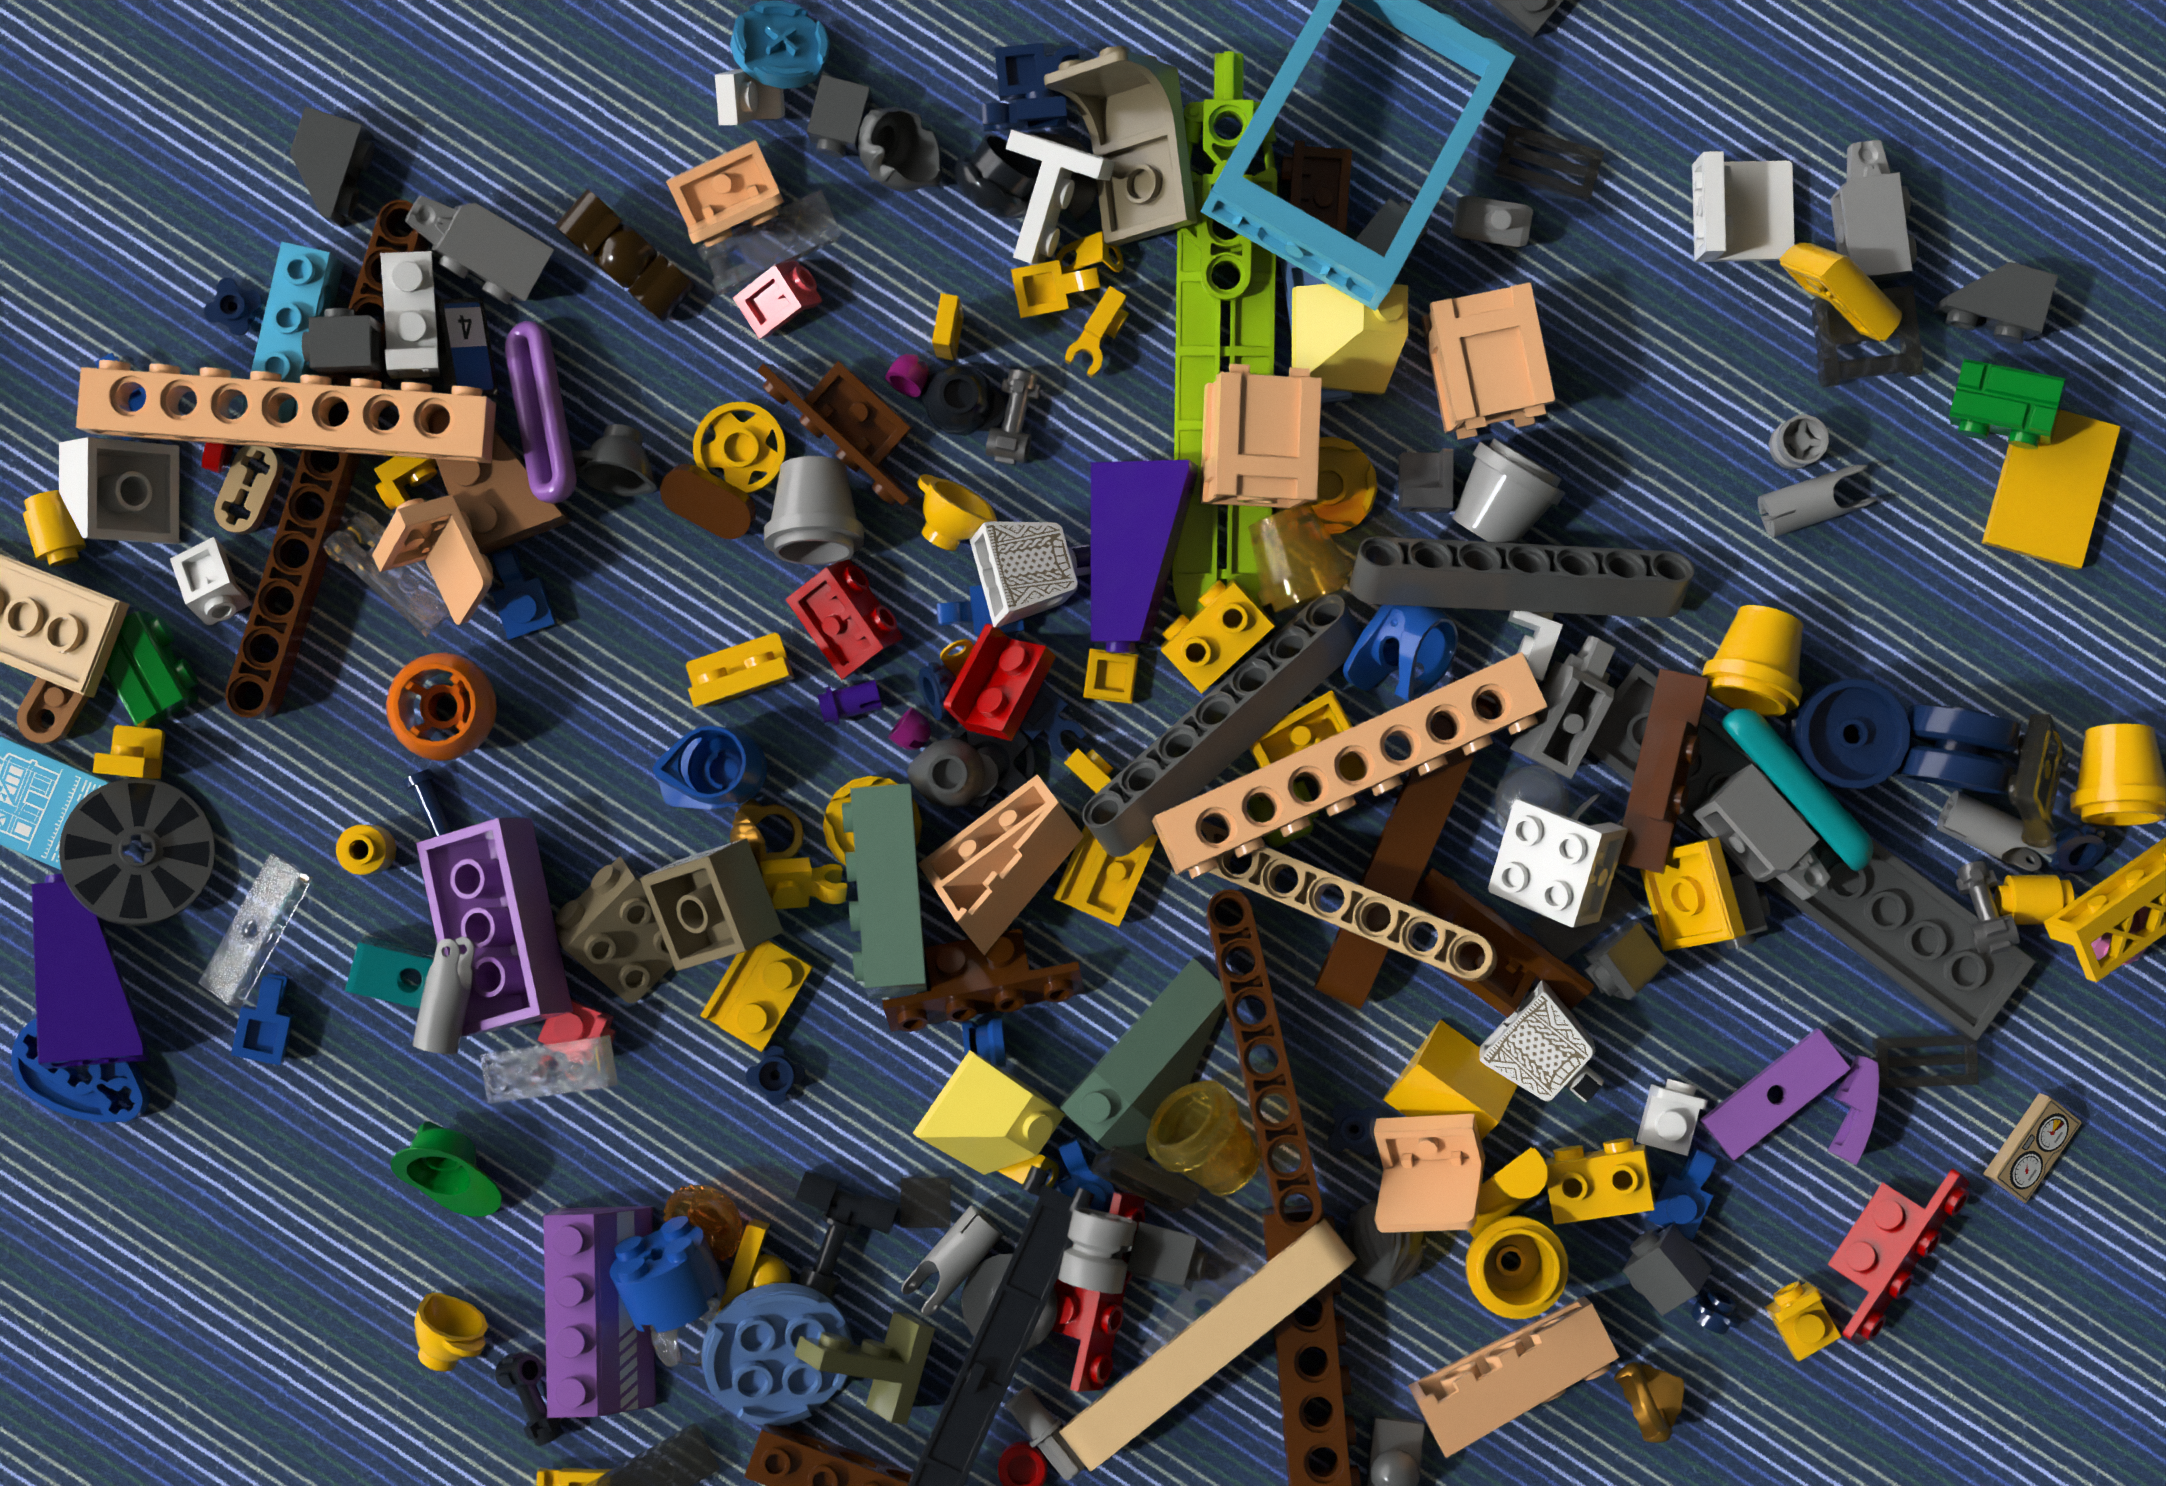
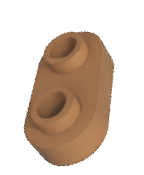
[17,677,89,744]

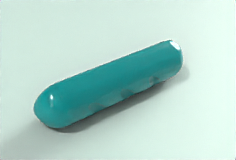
[1722,708,1874,871]

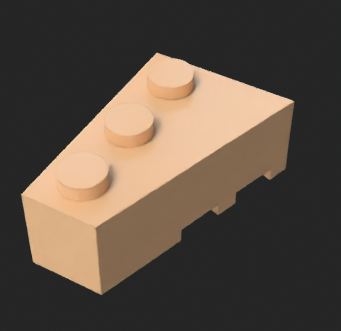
[918,774,1084,955]

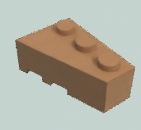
[428,409,573,554]

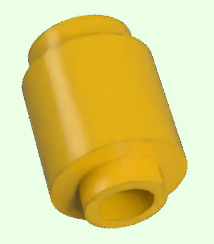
[23,490,86,567]
[336,825,396,875]
[1994,875,2074,925]

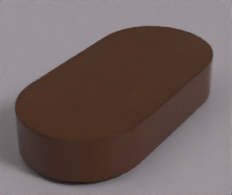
[660,464,756,539]

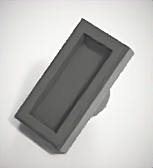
[1365,1415,1425,1486]

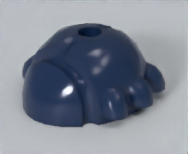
[918,662,957,721]
[2051,825,2110,875]

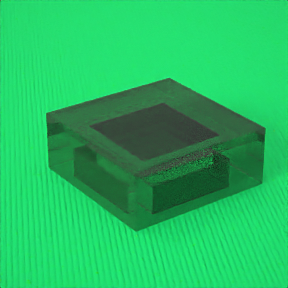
[901,1176,951,1228]

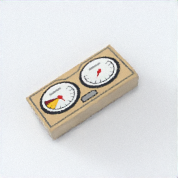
[1983,1093,2082,1204]

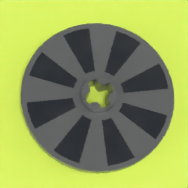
[59,778,215,926]

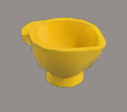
[917,474,997,551]
[414,1292,488,1372]

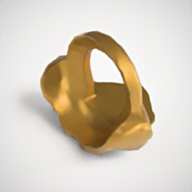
[730,798,804,867]
[1614,1362,1684,1443]

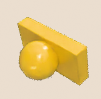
[716,1218,791,1315]

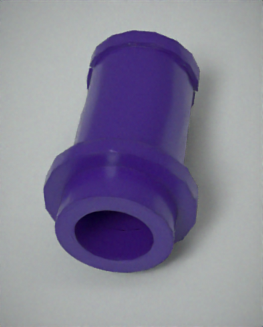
[817,679,882,725]

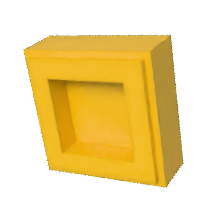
[1083,648,1139,704]

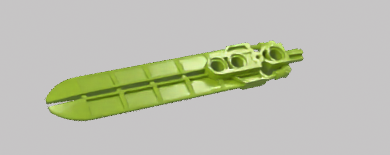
[1172,51,1277,619]

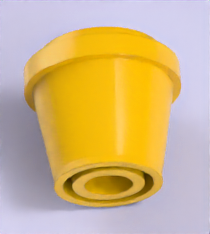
[1701,605,1804,717]
[2070,724,2166,826]
[1465,1216,1568,1319]

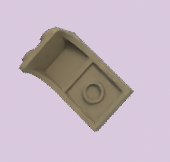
[1044,46,1197,247]

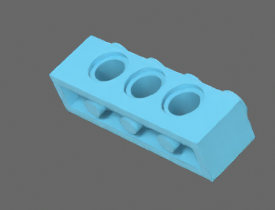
[240,241,344,454]

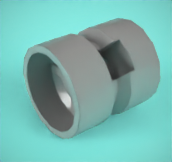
[1058,1208,1137,1294]

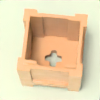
[1421,282,1555,440]
[1200,364,1322,509]

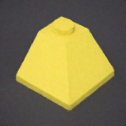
[1292,284,1408,395]
[913,1050,1066,1175]

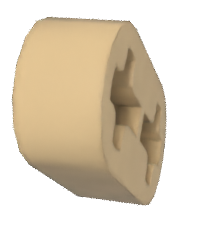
[214,445,284,535]

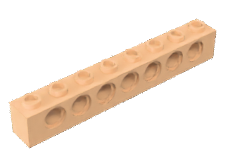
[76,360,496,463]
[1152,652,1548,879]

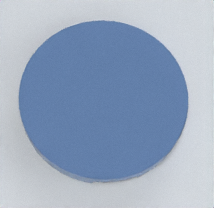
[702,1283,853,1426]

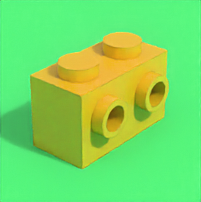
[1161,578,1275,694]
[1545,1138,1656,1225]

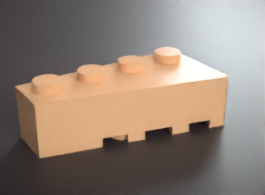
[1408,1296,1619,1458]

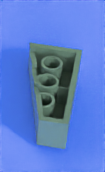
[842,783,928,999]

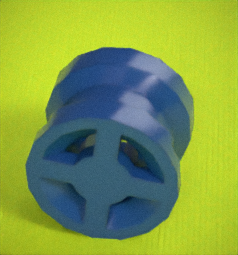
[962,1018,1007,1067]

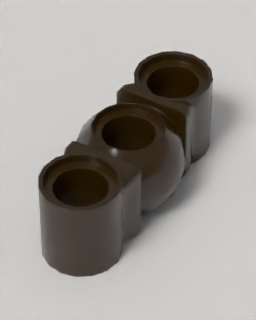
[554,189,696,323]

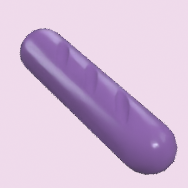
[505,321,577,504]

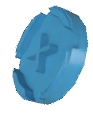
[730,0,830,89]

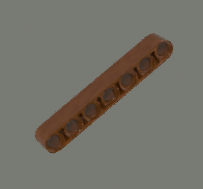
[1314,677,1497,1009]
[1206,889,1322,1232]

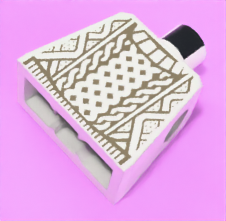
[970,521,1091,628]
[1479,980,1604,1102]

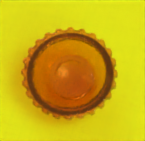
[663,1184,744,1261]

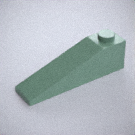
[1060,957,1225,1171]

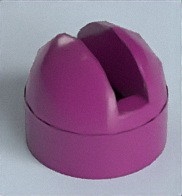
[885,354,929,397]
[888,707,931,750]

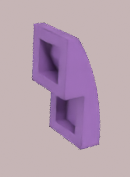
[1827,1055,1879,1165]

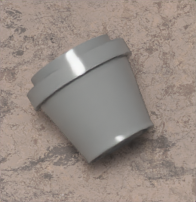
[1452,438,1565,543]
[764,456,864,565]

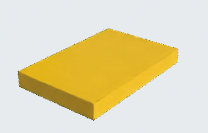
[1982,410,2121,570]

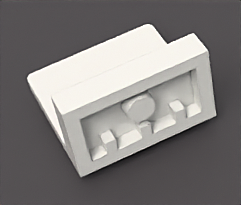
[1692,151,1795,262]
[1488,799,1628,928]

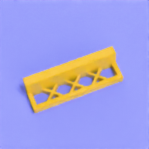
[2044,837,2166,982]

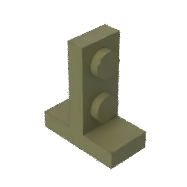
[794,1311,935,1425]

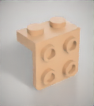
[666,139,784,247]
[372,495,493,625]
[1374,1114,1485,1233]

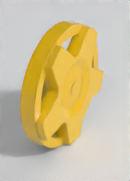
[693,402,786,494]

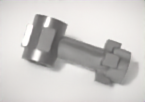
[986,369,1041,466]
[1956,861,2020,955]

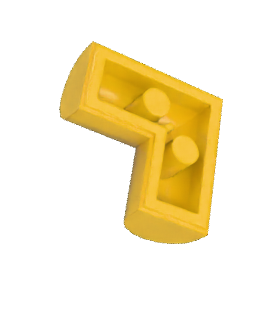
[1779,242,1902,342]
[1249,690,1364,781]
[1467,1148,1548,1238]

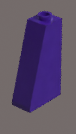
[1091,460,1198,653]
[31,874,149,1069]

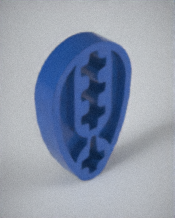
[11,1018,150,1122]

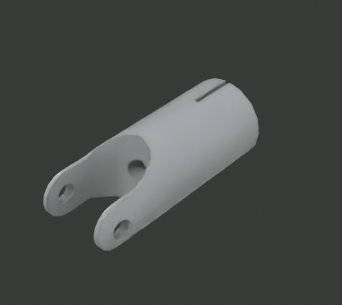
[1758,465,1877,538]
[1937,790,2057,872]
[412,937,475,1054]
[901,1205,1004,1316]

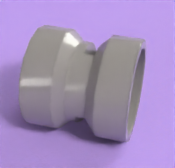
[1769,414,1829,470]

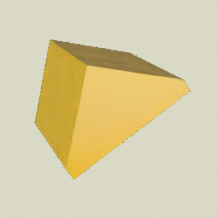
[1383,1019,1518,1140]

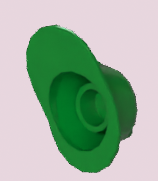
[391,1121,502,1217]

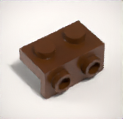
[1280,140,1352,235]

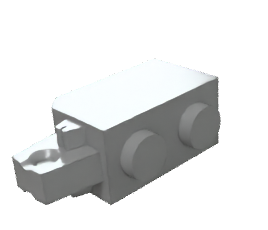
[1830,140,1917,282]
[405,195,554,304]
[1510,636,1615,779]
[1692,764,1831,900]

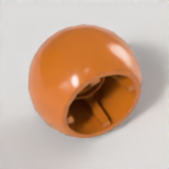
[386,652,497,761]

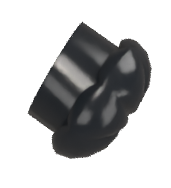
[954,134,1039,220]

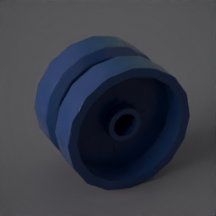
[1785,679,1910,790]
[1897,705,2021,794]

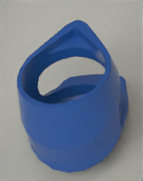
[1343,605,1458,702]
[653,726,767,810]

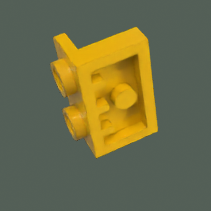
[686,633,795,710]

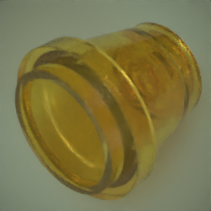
[1248,502,1353,613]
[1146,1080,1261,1196]

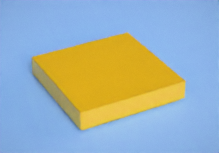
[1640,837,1746,951]

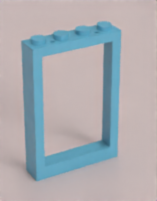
[1200,0,1516,311]

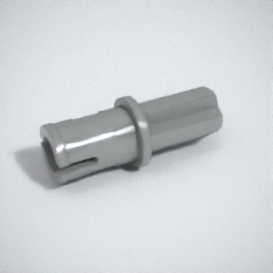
[1004,1385,1085,1480]

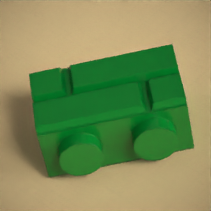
[1949,359,2065,449]
[104,610,199,728]

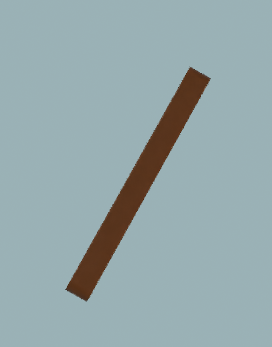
[225,200,430,720]

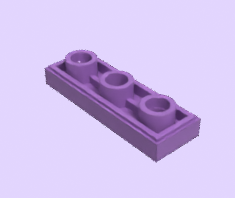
[1700,1028,1851,1161]

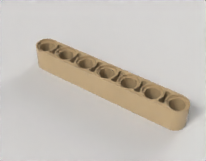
[1200,821,1497,982]
[1059,1218,1357,1472]

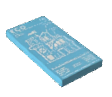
[0,735,111,870]

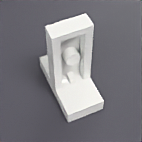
[1006,130,1115,264]
[380,251,441,379]

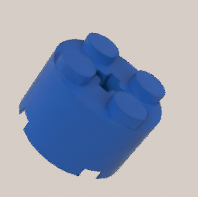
[610,1216,727,1333]

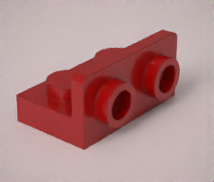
[785,559,903,680]
[944,623,1056,741]

